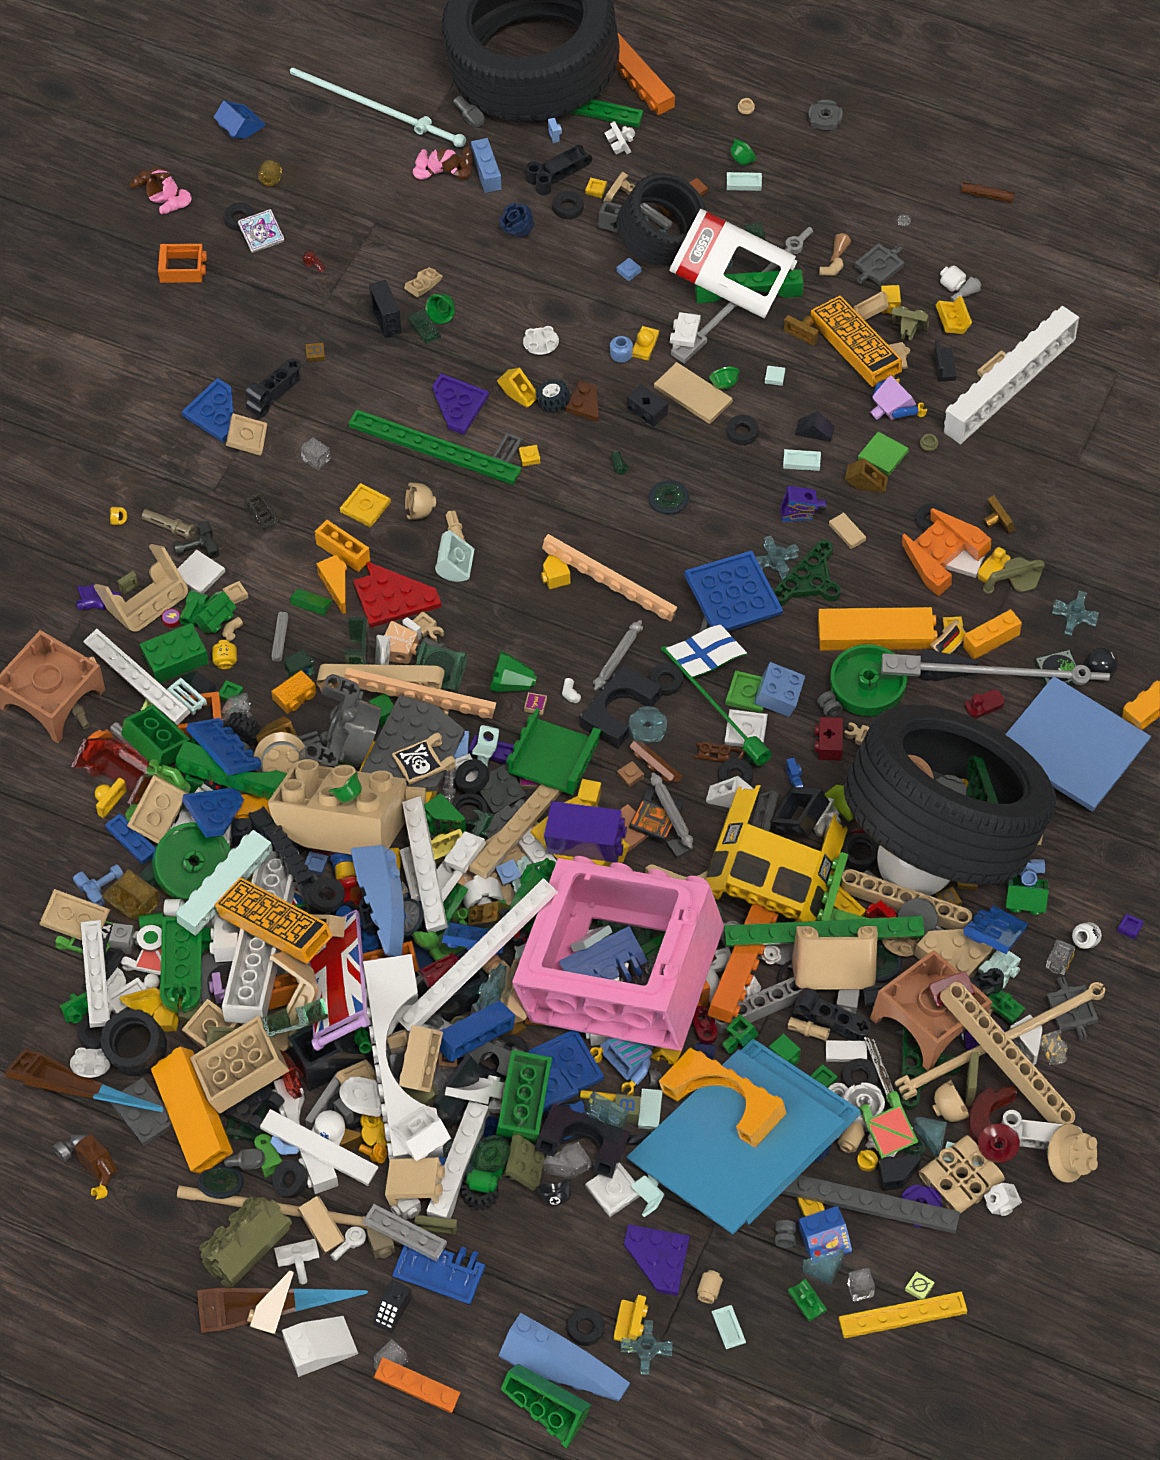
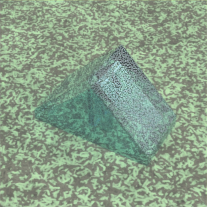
[914,1117,947,1157]
[803,1249,844,1285]

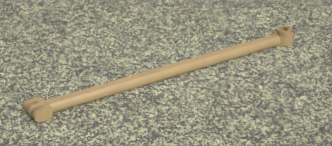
[895,982,1105,1100]

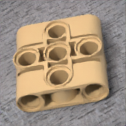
[918,1135,1005,1214]

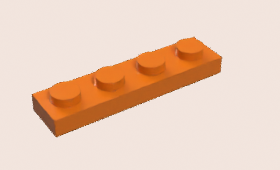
[373,1357,461,1413]

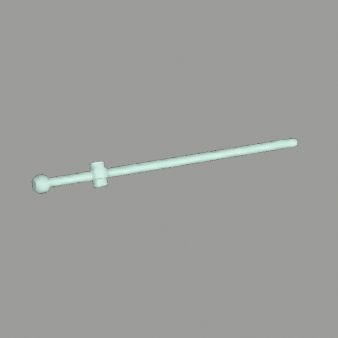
[290,68,466,148]

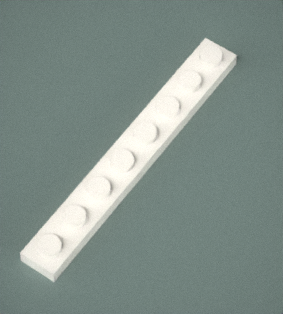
[83,629,191,725]
[402,796,448,932]

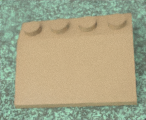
[190,1015,289,1113]

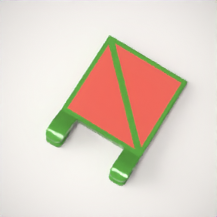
[858,1091,918,1159]

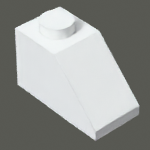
[706,776,753,808]
[1010,1015,1042,1065]

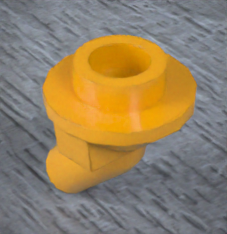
[358,1143,388,1163]

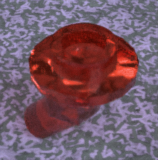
[302,250,325,272]

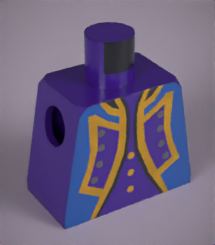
[780,486,826,522]

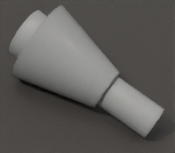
[950,277,981,302]

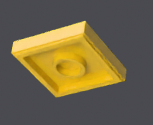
[340,483,391,528]

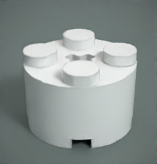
[463,875,504,909]
[844,1083,885,1132]

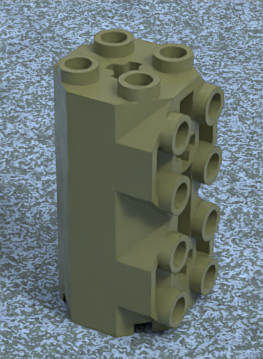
[199,1197,292,1288]

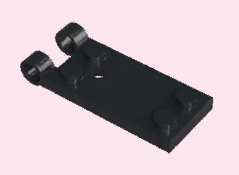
[222,1087,285,1133]

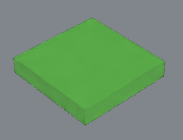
[858,432,909,476]
[725,671,764,713]

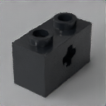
[627,384,668,427]

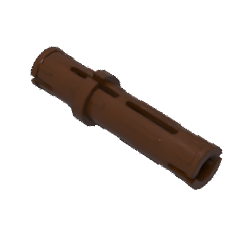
[961,181,1015,203]

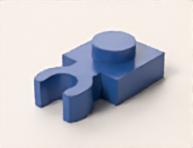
[786,758,803,788]

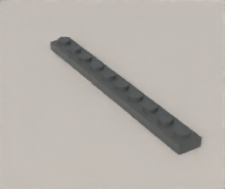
[781,1175,960,1234]

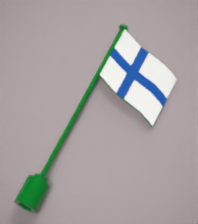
[661,625,772,766]

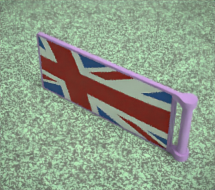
[309,910,370,1051]

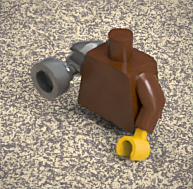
[52,1133,118,1200]

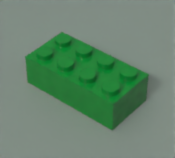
[496,1050,552,1142]

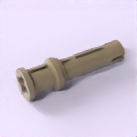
[141,508,196,541]

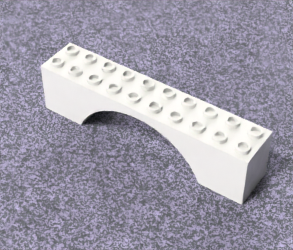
[363,954,443,1161]

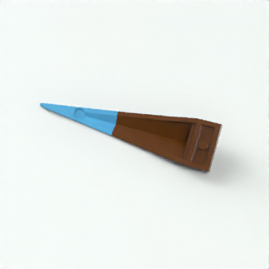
[5,1049,163,1112]
[197,1287,368,1333]

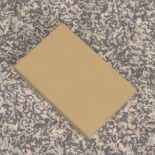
[127,775,189,843]
[40,889,110,940]

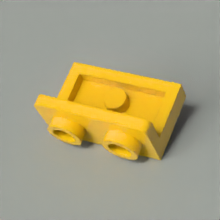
[936,296,972,334]
[613,1295,648,1345]

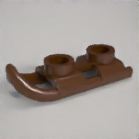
[694,742,745,763]

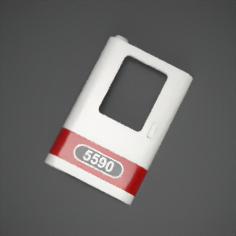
[669,209,797,319]

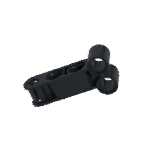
[526,145,593,195]
[246,358,301,418]
[791,988,872,1041]

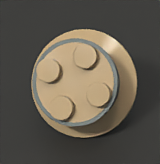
[254,732,308,774]

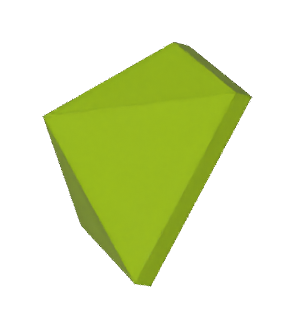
[825,785,854,822]

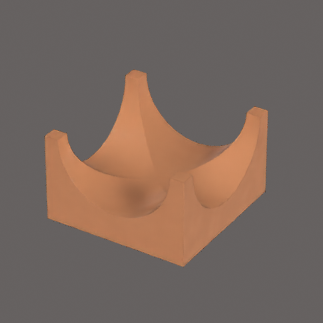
[0,630,105,743]
[870,950,993,1071]

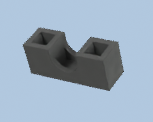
[461,1038,524,1076]

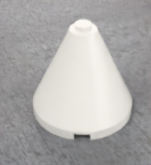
[877,846,950,896]

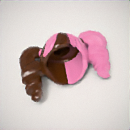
[412,146,474,180]
[129,167,191,214]

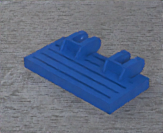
[186,718,261,775]
[963,905,1028,954]
[558,926,648,982]
[392,1245,486,1305]

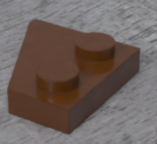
[566,381,599,422]

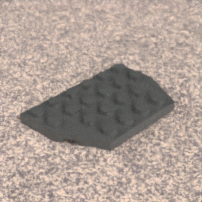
[360,695,465,792]

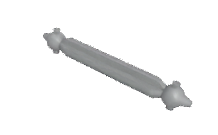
[593,620,643,691]
[651,773,693,849]

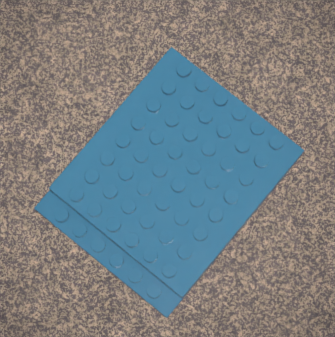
[627,1039,861,1234]

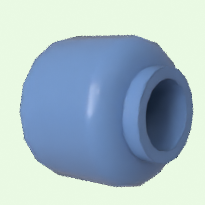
[610,336,633,362]

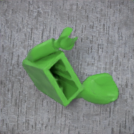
[125,760,191,821]
[412,908,468,961]

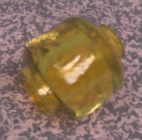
[258,160,282,186]

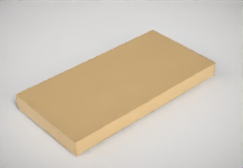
[654,362,733,424]

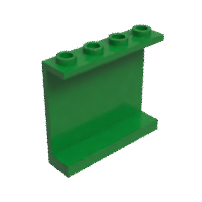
[506,708,601,795]

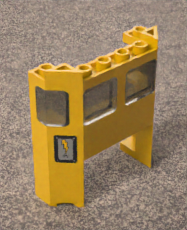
[705,785,848,922]

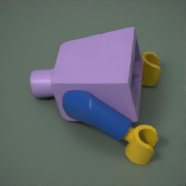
[870,375,927,420]

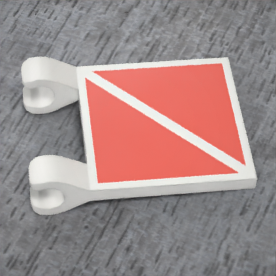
[121,931,161,975]

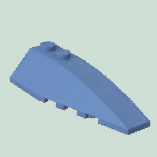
[351,845,404,957]
[499,1313,630,1402]

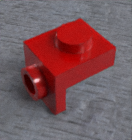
[866,900,897,919]

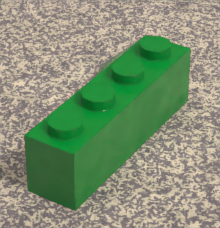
[501,1364,591,1449]

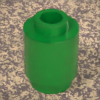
[466,1169,498,1193]

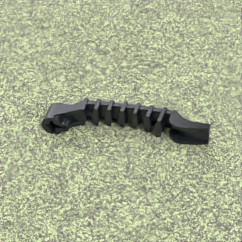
[248,806,326,915]
[863,968,1004,1007]

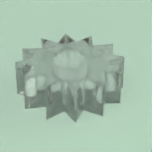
[897,214,911,227]

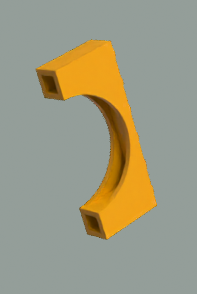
[659,1048,787,1148]

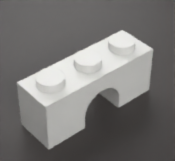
[210,912,240,962]

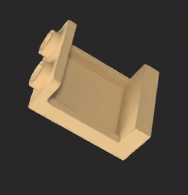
[385,1157,445,1206]

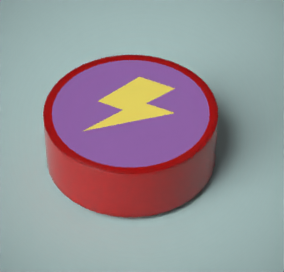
[162,609,180,628]

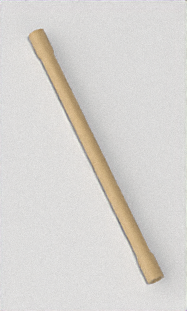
[177,1185,370,1229]

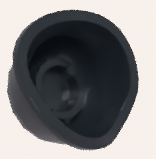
[1084,648,1118,678]
[536,1178,571,1206]

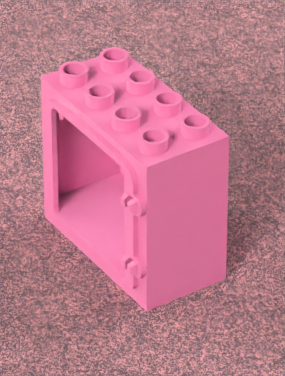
[512,856,724,1051]

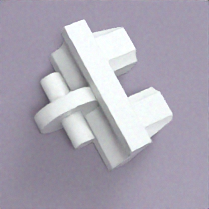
[605,121,635,155]
[814,798,841,837]

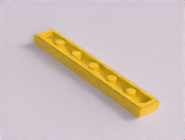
[839,1292,967,1339]

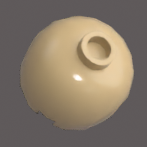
[405,483,436,520]
[933,1080,970,1122]

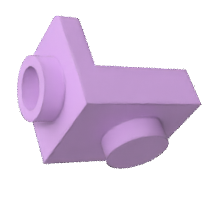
[209,972,226,1004]

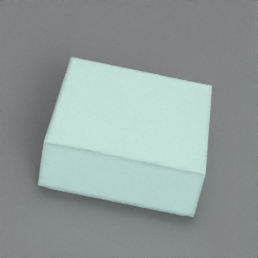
[765,366,785,386]

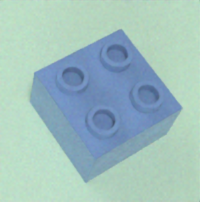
[754,662,805,717]

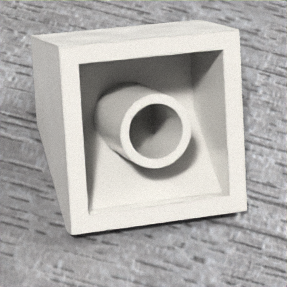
[391,1105,451,1161]

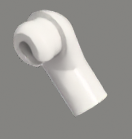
[562,678,581,703]

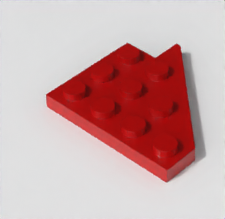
[353,562,442,628]

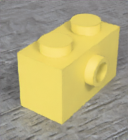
[431,829,463,865]

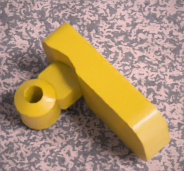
[977,547,1010,583]

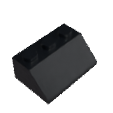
[433,1053,486,1129]

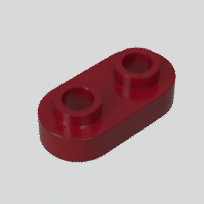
[692,1005,718,1044]

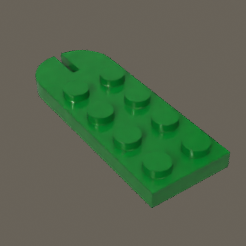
[160,917,203,1013]

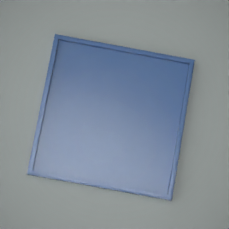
[1005,676,1151,812]

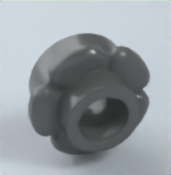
[646,1067,662,1087]

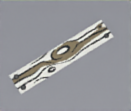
[864,1037,894,1095]

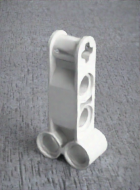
[1000,1110,1082,1149]

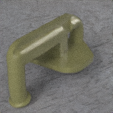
[983,557,1045,594]

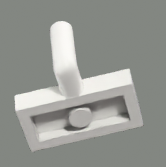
[274,1239,319,1284]

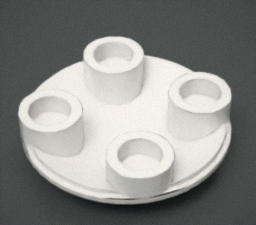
[523,326,559,355]
[70,1048,111,1078]

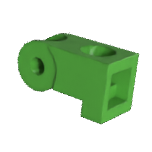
[254,1134,282,1178]

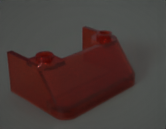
[71,738,156,805]

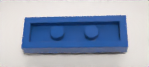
[105,813,155,865]

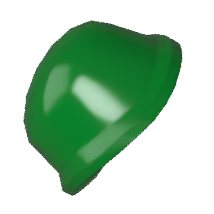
[730,139,756,166]
[425,294,455,324]
[709,367,740,390]
[328,772,362,803]

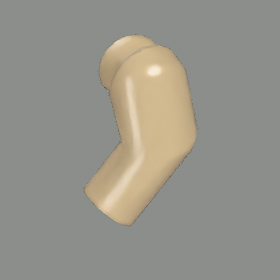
[819,258,844,276]
[222,617,243,641]

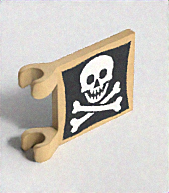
[392,733,456,785]

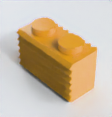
[271,670,316,714]

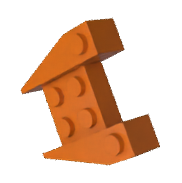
[902,508,991,597]

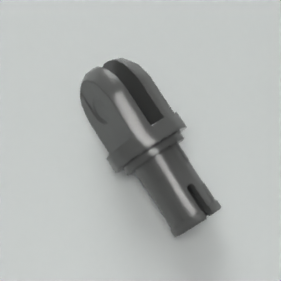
[453,95,485,127]
[224,1148,266,1170]

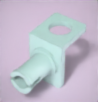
[472,725,499,766]
[632,1175,664,1217]

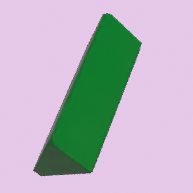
[290,589,333,616]

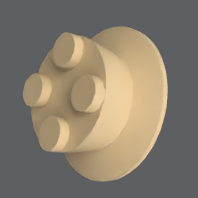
[1046,1124,1098,1182]

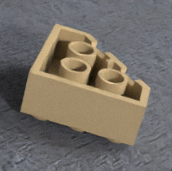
[914,929,997,978]

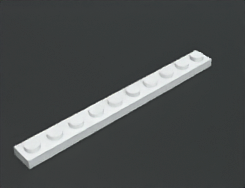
[398,878,558,1033]

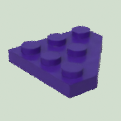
[433,373,489,435]
[624,1224,690,1296]

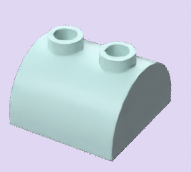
[435,530,475,582]

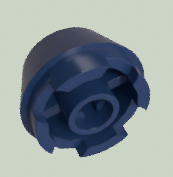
[499,202,534,238]

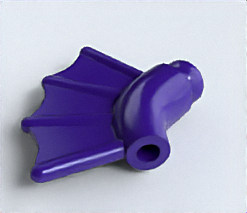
[76,584,121,610]

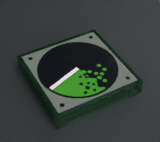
[1034,649,1082,686]

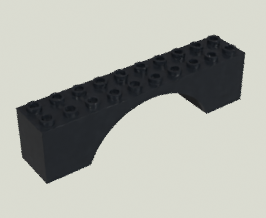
[288,949,488,1091]

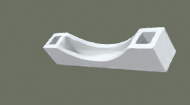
[272,1073,338,1194]
[427,1100,490,1219]

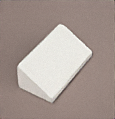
[375,635,391,665]

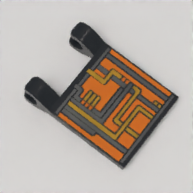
[629,787,684,842]

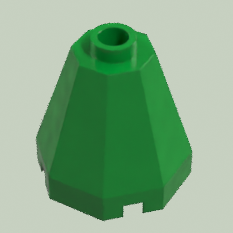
[490,651,537,692]

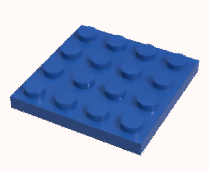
[684,550,783,631]

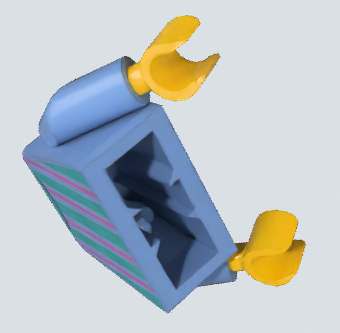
[590,1037,654,1096]

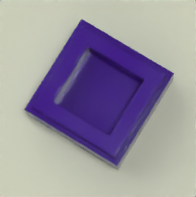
[1117,913,1144,940]

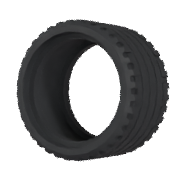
[617,173,706,265]

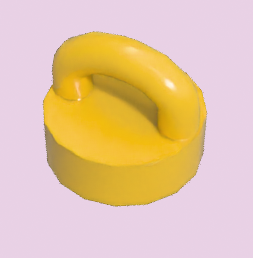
[110,507,127,525]
[857,1150,878,1172]

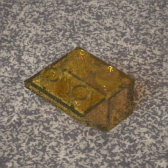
[102,869,160,919]

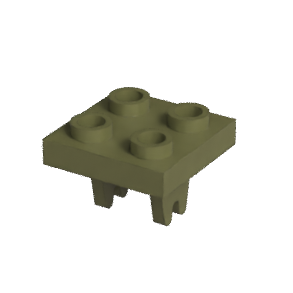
[892,306,929,341]
[503,1134,545,1191]

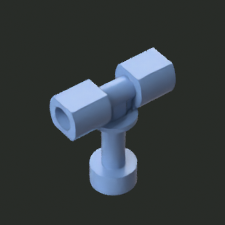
[1019,859,1045,886]
[73,864,125,906]

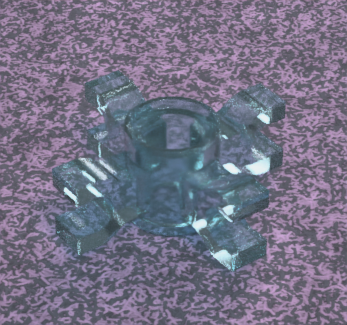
[756,536,799,579]
[1052,591,1099,636]
[621,1320,673,1375]

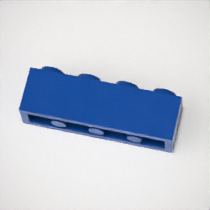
[439,1000,515,1062]

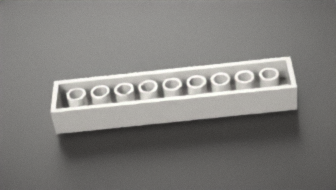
[944,306,1079,444]
[222,851,299,1023]

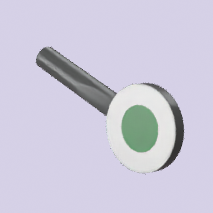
[137,925,162,952]

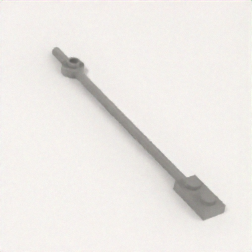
[671,227,813,364]
[881,654,1110,685]

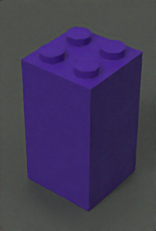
[544,801,627,863]

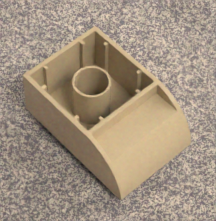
[268,759,406,855]

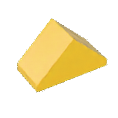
[120,987,162,1016]

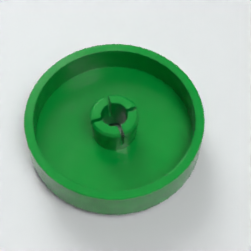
[830,644,907,716]
[152,822,231,902]

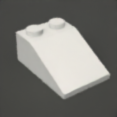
[282,1316,358,1377]

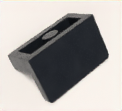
[934,341,956,382]

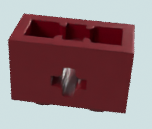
[815,717,843,761]

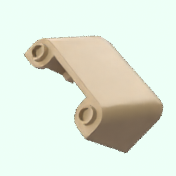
[792,926,878,989]

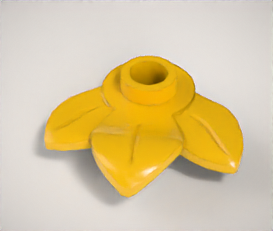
[360,1114,391,1146]

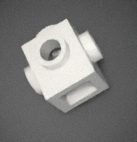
[984,1183,1022,1216]

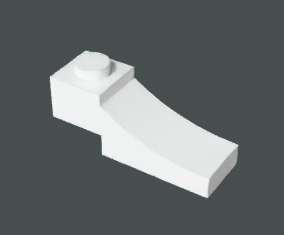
[445,1075,505,1104]

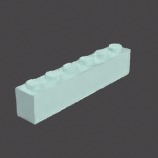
[176,830,272,936]

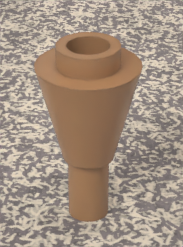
[830,233,851,263]

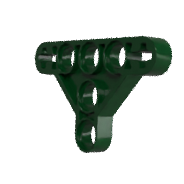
[773,540,841,606]
[966,756,999,804]
[900,1025,961,1110]

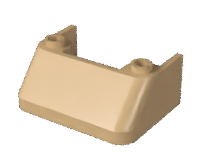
[93,544,188,632]
[239,952,319,1052]

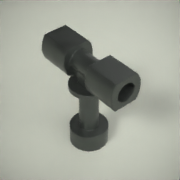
[173,521,220,558]

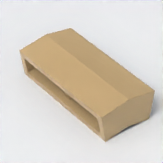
[297,1196,346,1254]

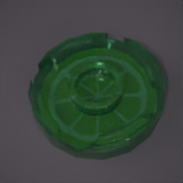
[472,1135,511,1173]

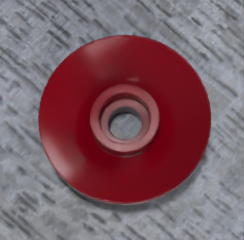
[978,1124,1020,1163]

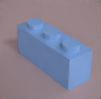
[471,138,502,193]

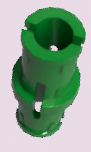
[353,1027,372,1053]

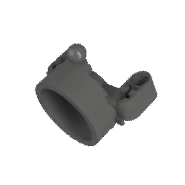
[299,674,381,768]

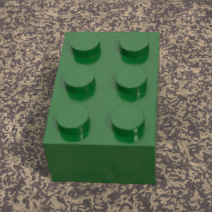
[140,623,209,683]
[121,705,191,766]

